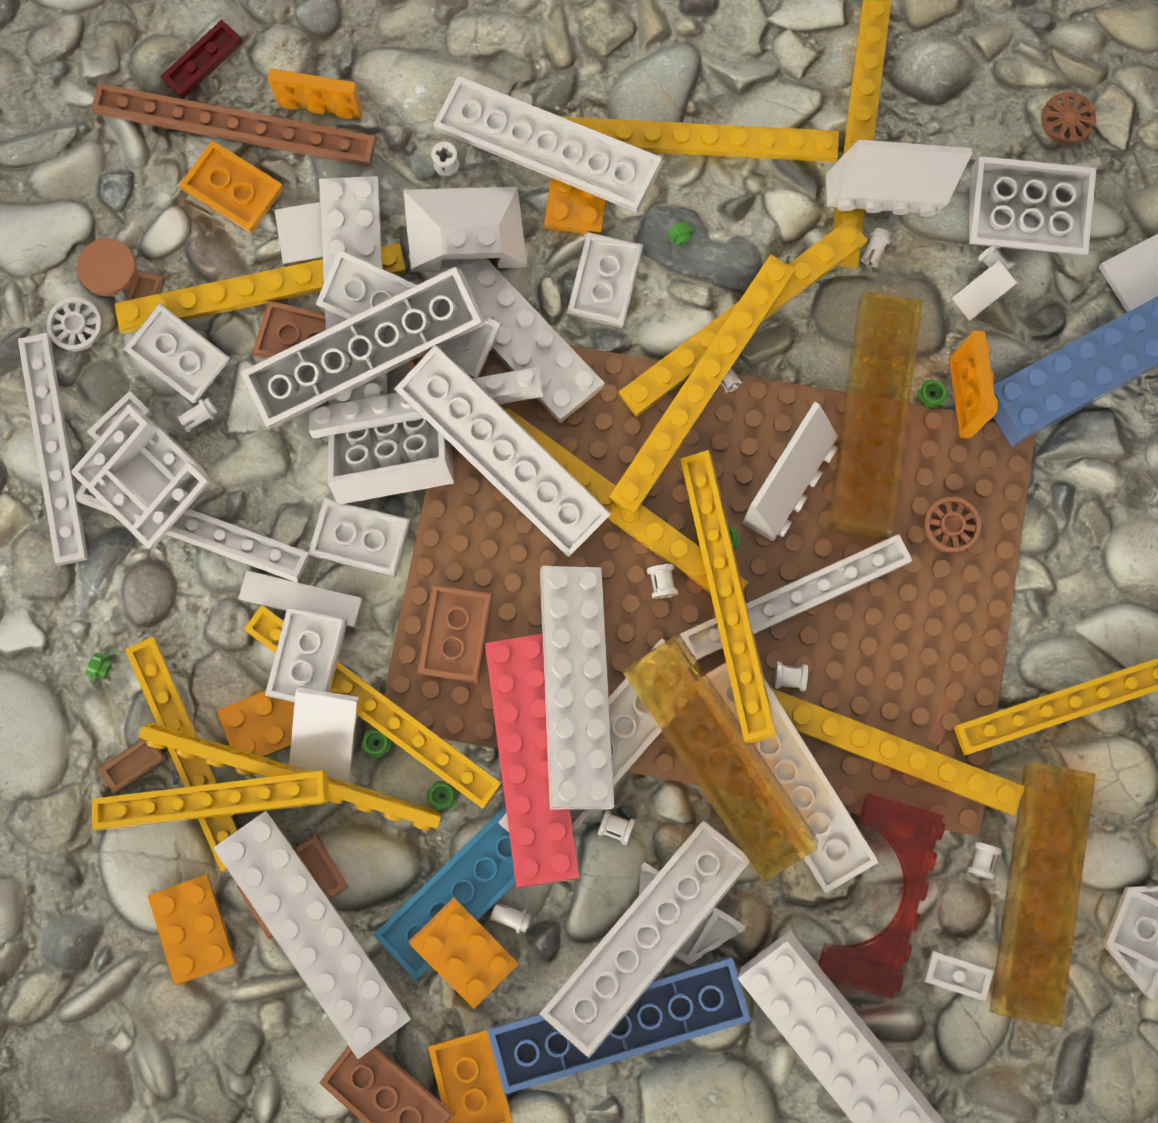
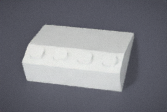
[826,140,972,217]
[969,156,1096,256]
[742,402,838,542]
[327,418,454,505]

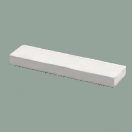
[238,570,363,628]

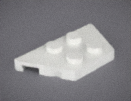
[638,862,746,965]
[1103,886,1158,999]

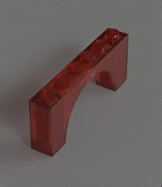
[818,793,945,1000]

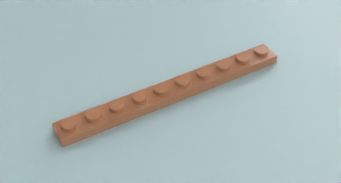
[91,83,377,167]

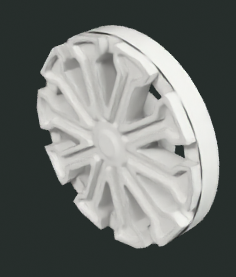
[46,297,103,352]

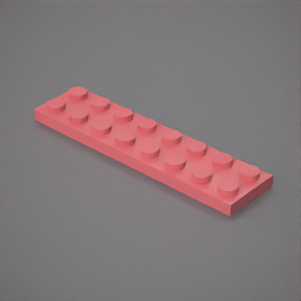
[485,634,580,888]

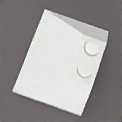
[403,187,527,271]
[71,405,210,550]

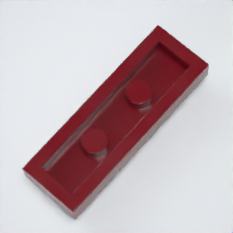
[160,19,243,99]

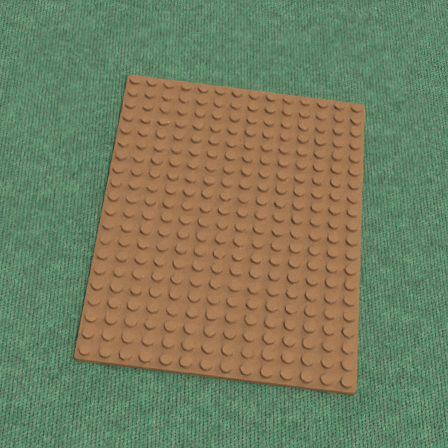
[384,345,1036,836]

